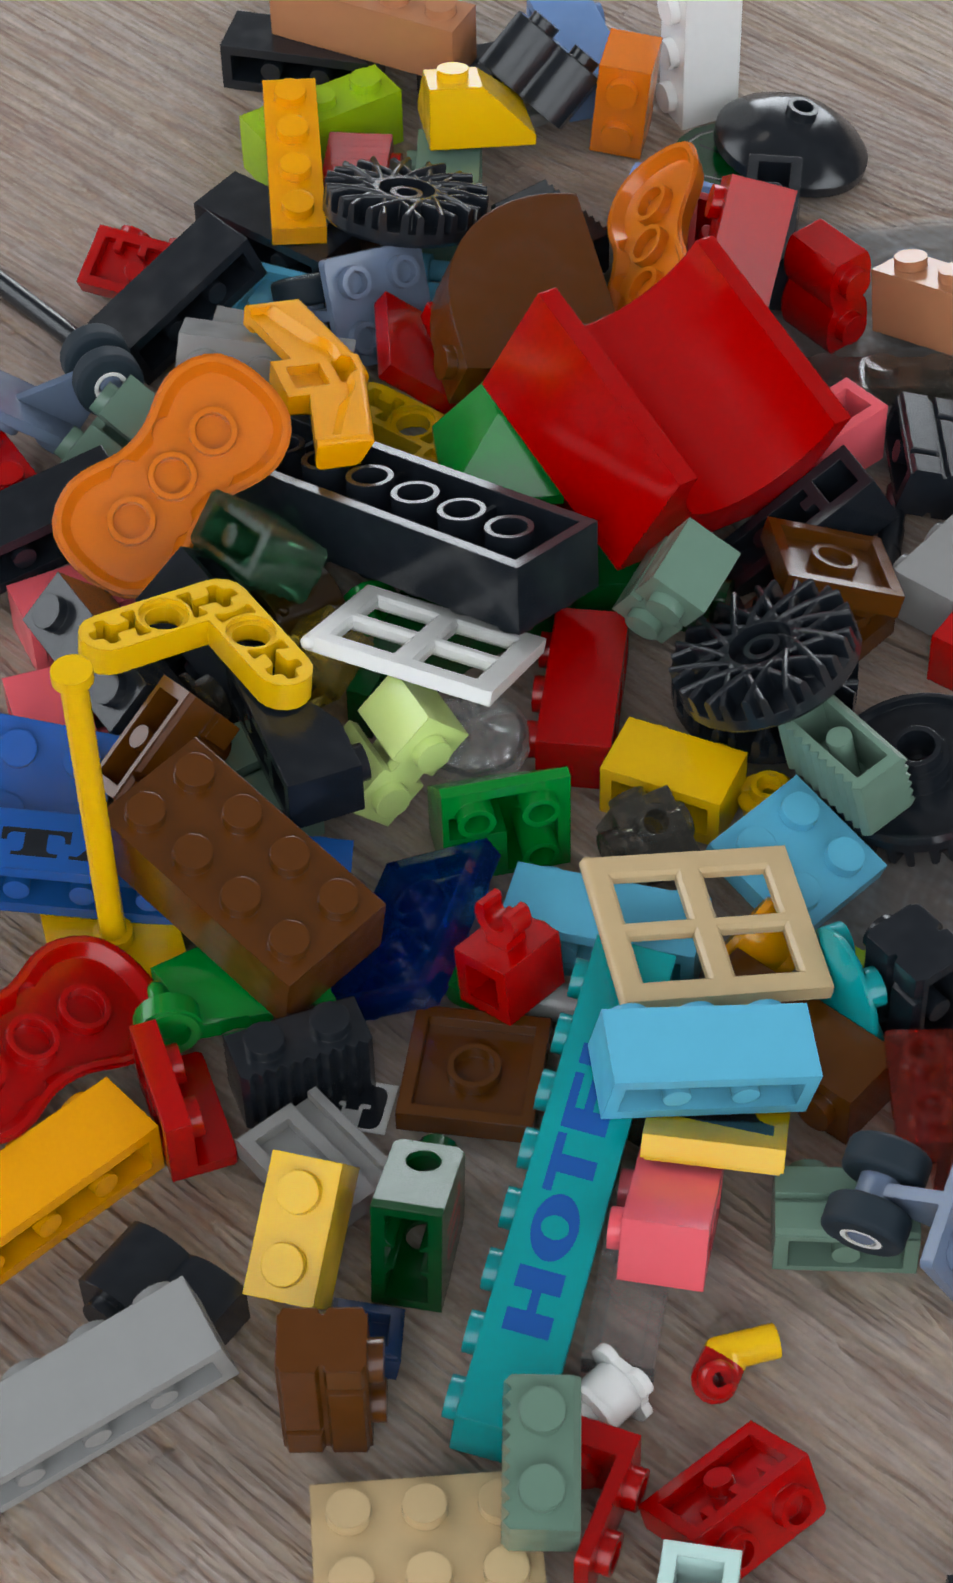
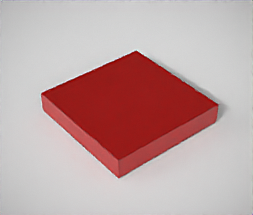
[374,291,457,414]

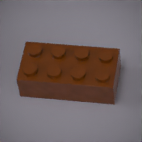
[107,737,386,1018]

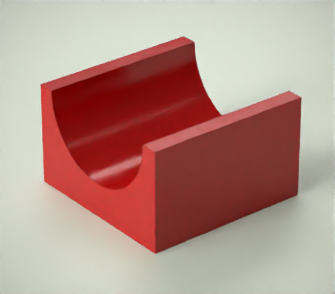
[482,235,852,571]

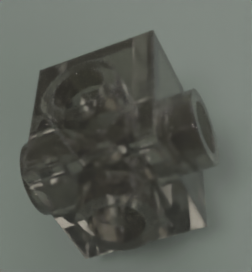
[596,785,700,887]

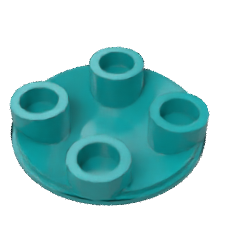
[815,921,888,1042]

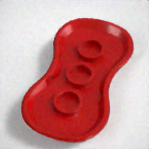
[0,935,153,1144]

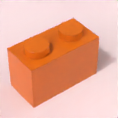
[589,28,663,160]

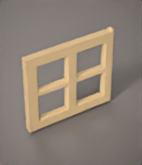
[579,845,834,1008]

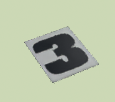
[334,1082,399,1135]

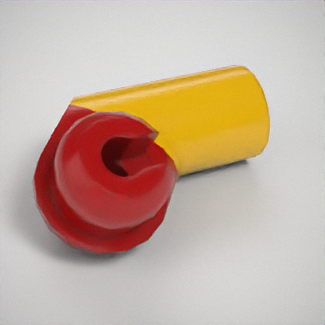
[691,1322,782,1405]

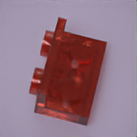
[884,1029,953,1191]

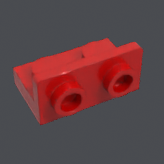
[76,224,177,299]
[129,1019,238,1182]
[638,1420,826,1580]

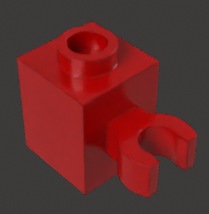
[454,888,565,1026]

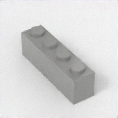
[0,1276,239,1514]

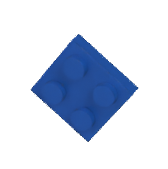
[0,713,120,814]

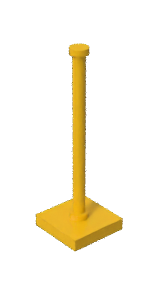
[39,654,186,979]

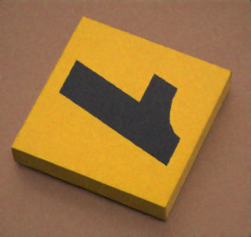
[640,1112,790,1176]

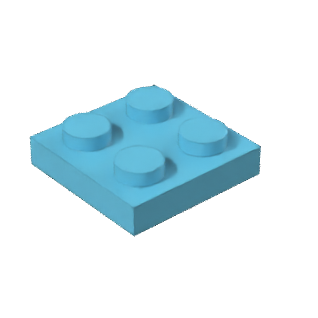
[706,775,887,930]

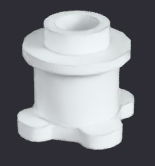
[581,1343,654,1427]

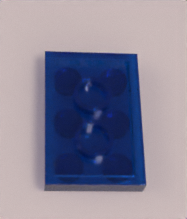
[330,838,501,1021]

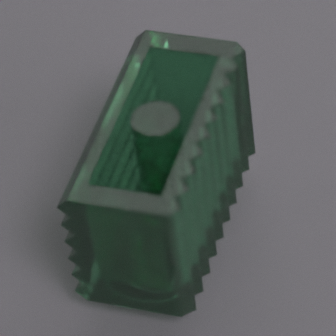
[190,489,327,605]

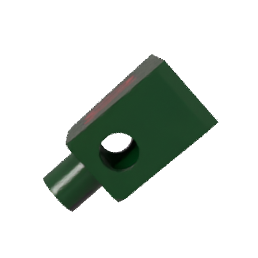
[370,1133,465,1313]

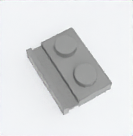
[235,1086,387,1227]

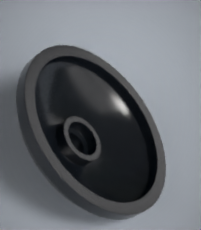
[713,91,868,198]

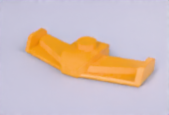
[243,299,375,470]

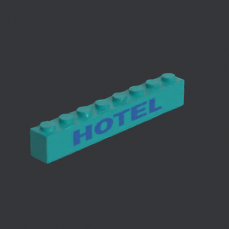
[441,934,677,1463]

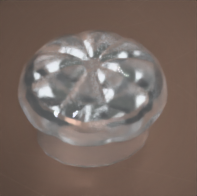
[434,696,531,784]

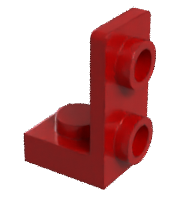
[574,1415,650,1583]

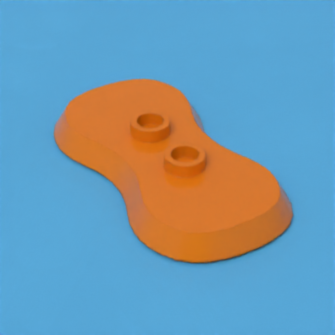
[607,141,704,311]
[52,353,292,599]

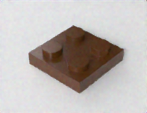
[760,516,905,618]
[395,1004,552,1143]

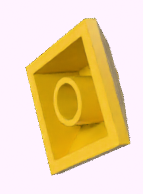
[418,62,536,151]

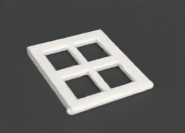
[300,585,547,707]

